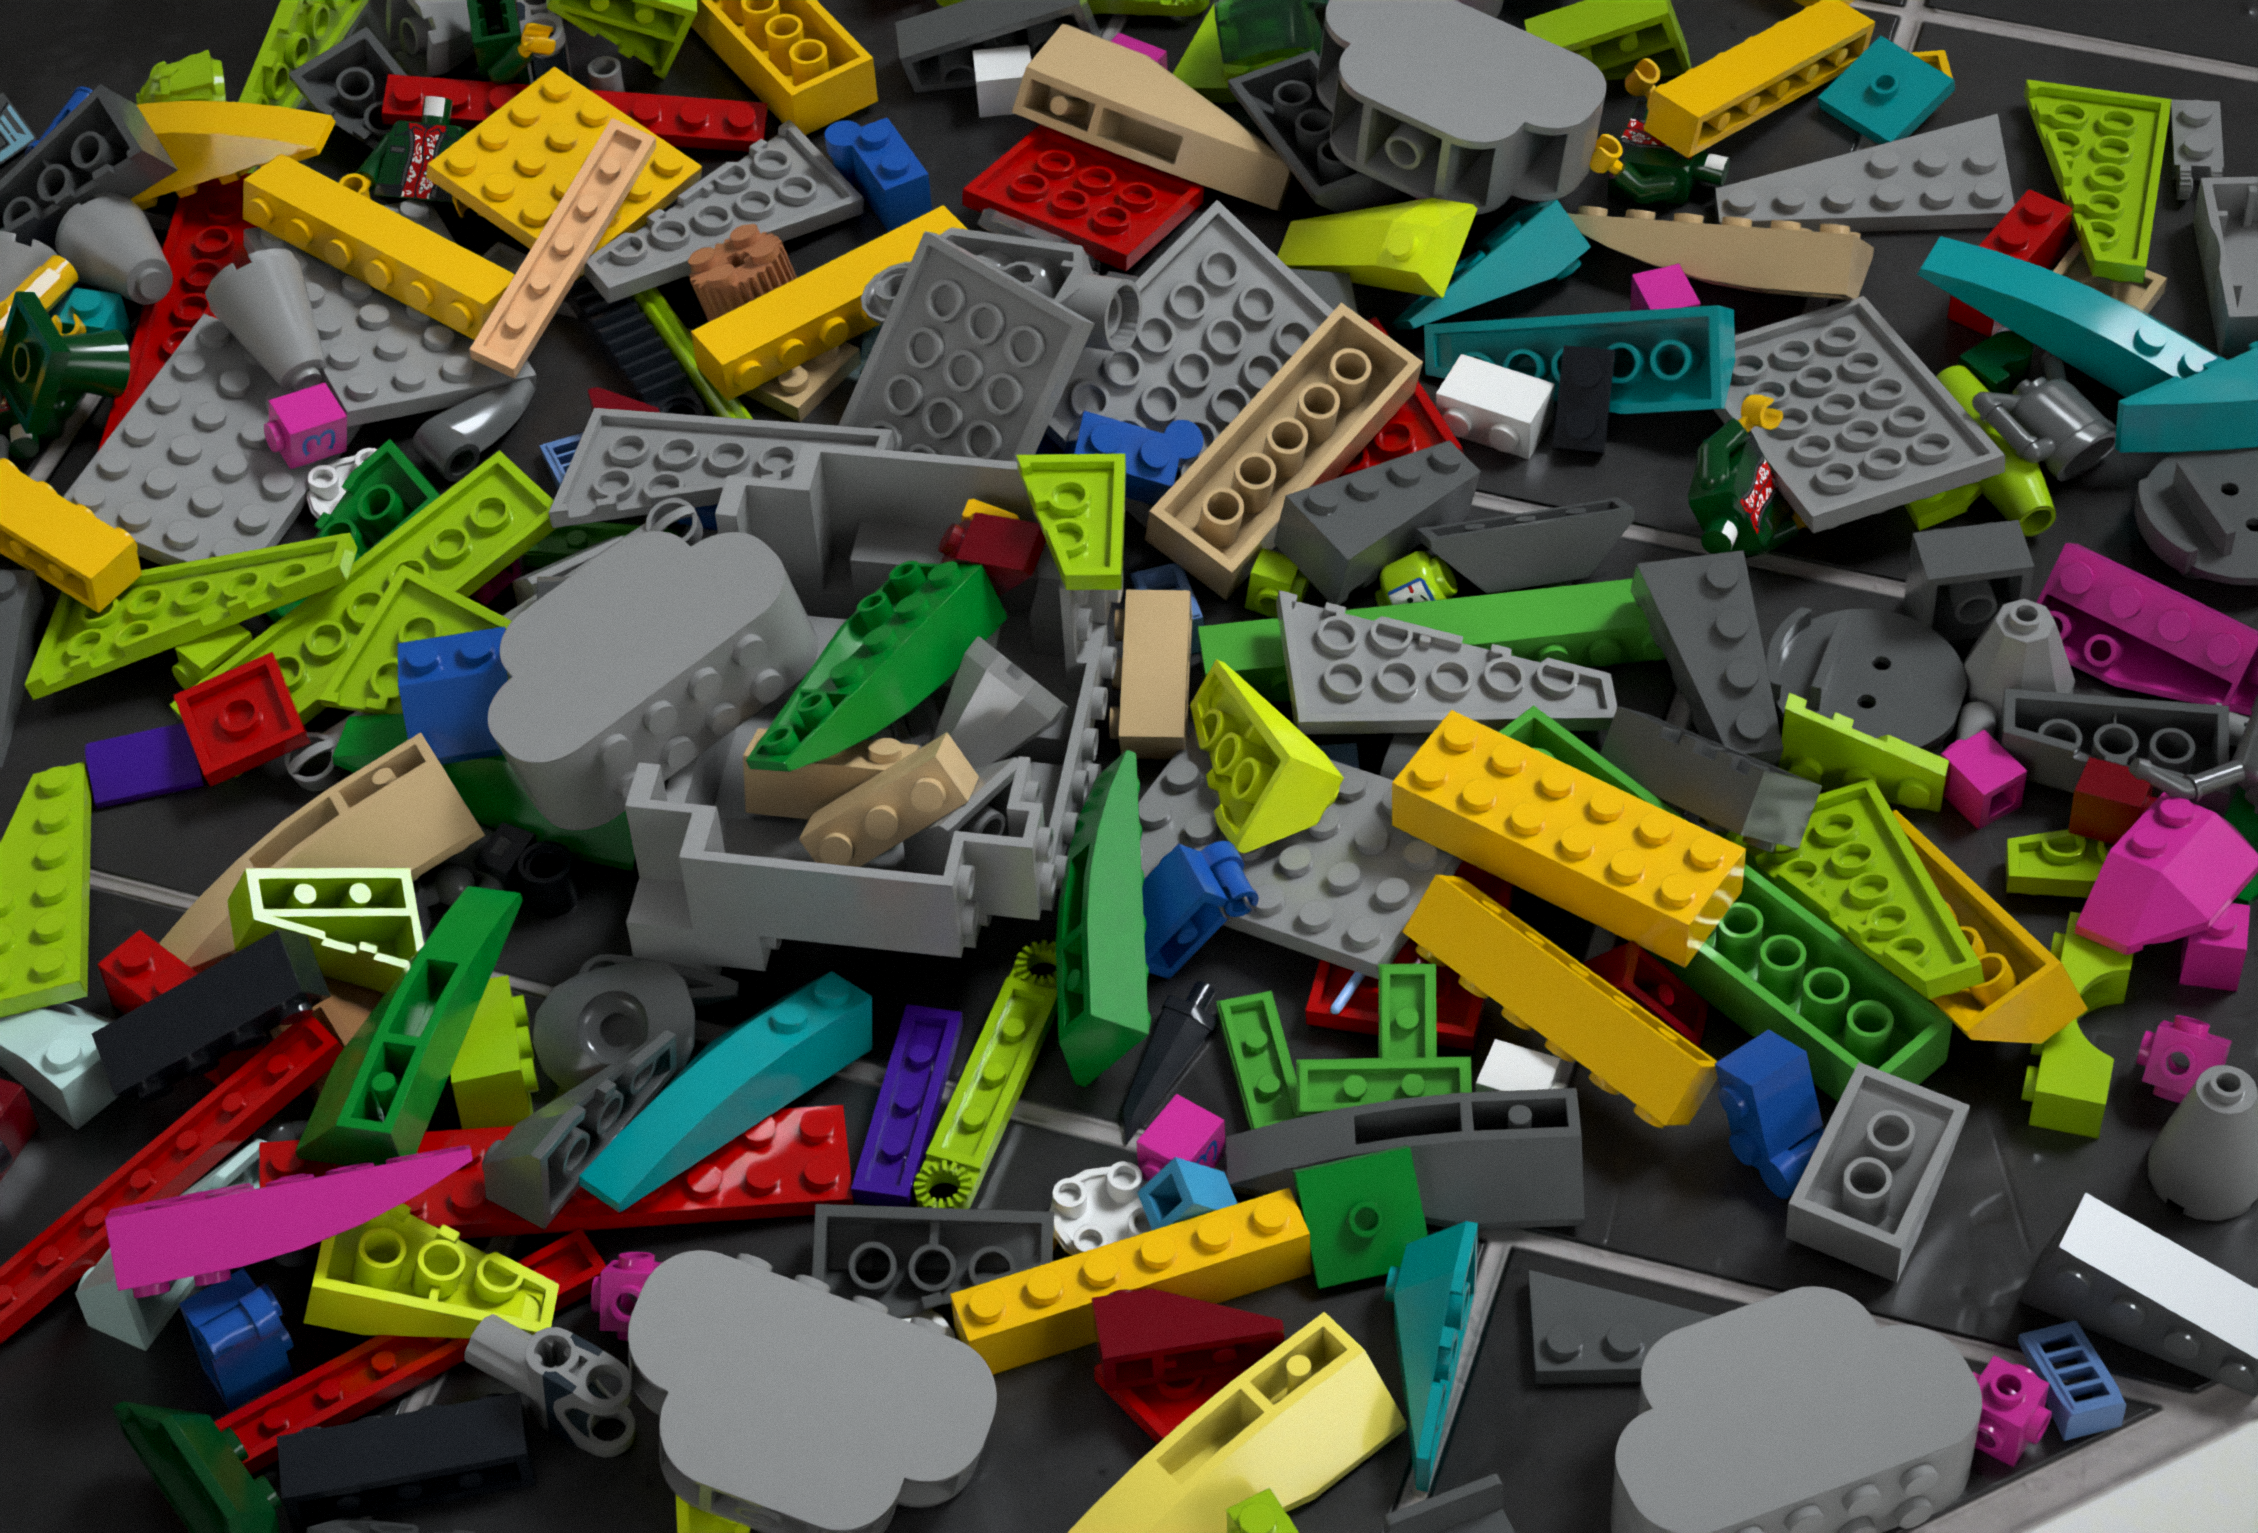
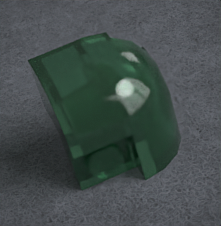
[1214,0,1329,67]

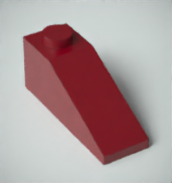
[1092,1288,1285,1392]

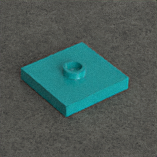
[1817,35,1956,145]

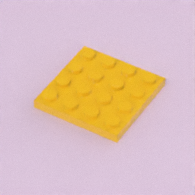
[426,66,702,281]

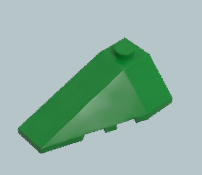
[265,439,441,624]

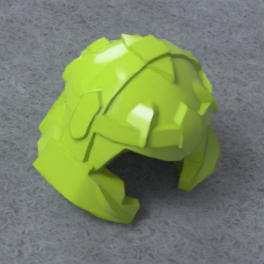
[136,49,226,105]

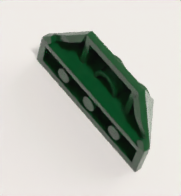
[112,1401,282,1533]

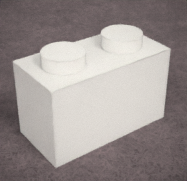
[1436,354,1555,459]

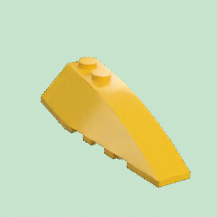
[131,101,336,210]
[1893,810,2088,1044]

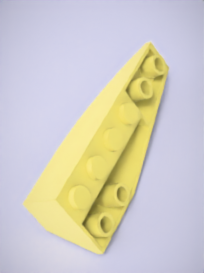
[1067,1312,1406,1533]

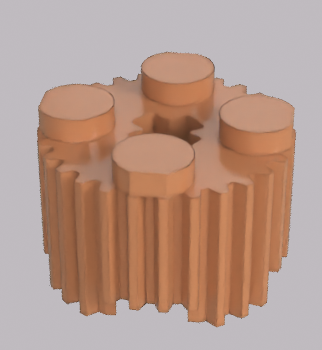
[688,224,797,322]

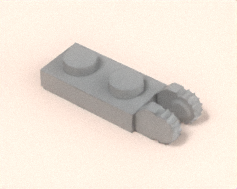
[2169,99,2224,200]

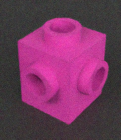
[2136,1015,2232,1103]
[591,1252,663,1341]
[1972,1355,2052,1467]

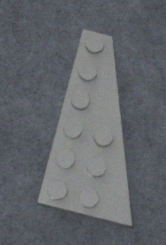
[1714,114,2015,232]
[1276,590,1617,735]

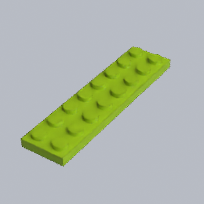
[170,450,558,778]

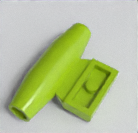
[1904,365,2056,536]

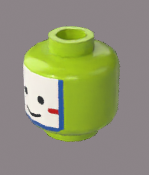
[1375,550,1458,606]

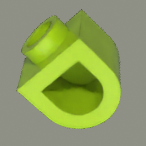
[1245,547,1309,618]

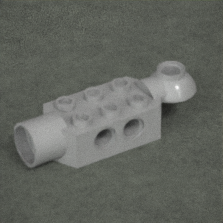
[861,227,1142,352]

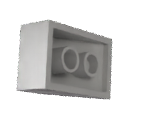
[1786,1062,1970,1283]

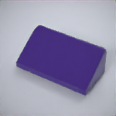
[84,723,204,809]

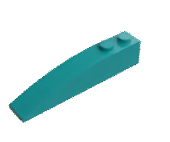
[1917,236,2221,397]
[1424,305,1735,415]
[2115,341,2258,453]
[579,971,872,1213]

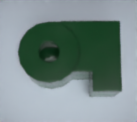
[1958,331,2034,394]

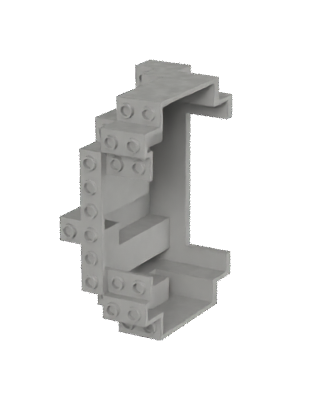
[625,442,1123,975]

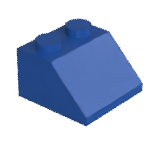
[398,626,510,764]

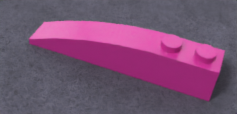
[105,1145,473,1298]

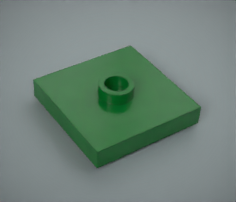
[1292,1145,1428,1289]

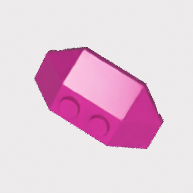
[2075,792,2258,955]

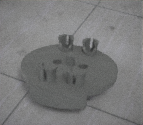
[2135,447,2258,585]
[1766,607,1967,755]

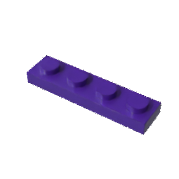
[851,1004,963,1207]

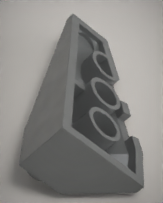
[288,26,407,149]
[812,1204,1054,1318]

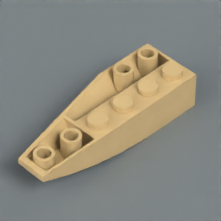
[1011,24,1293,211]
[1567,206,1874,300]
[159,732,485,974]

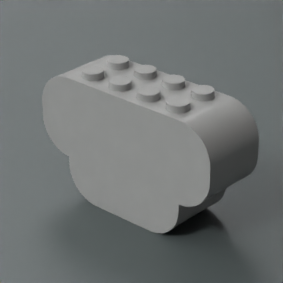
[1316,0,1606,215]
[488,531,818,830]
[628,1250,997,1533]
[1610,1286,1982,1533]

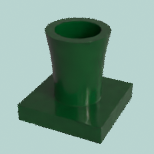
[0,291,130,434]

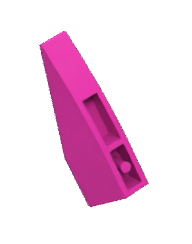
[2036,543,2258,716]

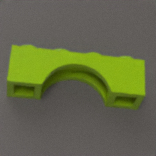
[2021,911,2134,1139]

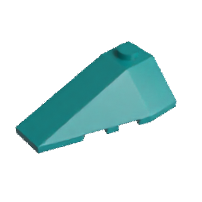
[1392,199,1591,331]
[1385,1221,1478,1492]

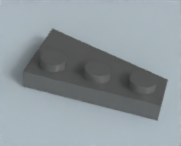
[1528,1270,1713,1384]

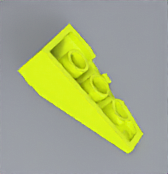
[1277,198,1477,299]
[1190,659,1344,854]
[303,1203,559,1338]

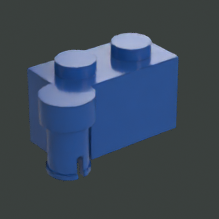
[824,117,932,232]
[1064,411,1203,506]
[1142,841,1259,979]
[1715,1029,1825,1199]
[179,1268,294,1410]

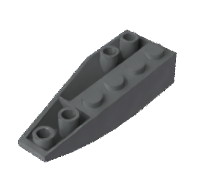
[1226,1088,1585,1230]

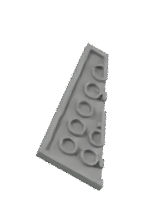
[584,119,864,303]
[549,408,895,528]

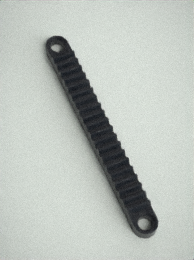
[565,274,706,416]

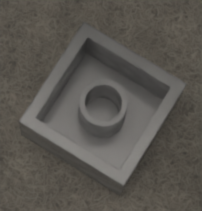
[1903,520,2035,647]

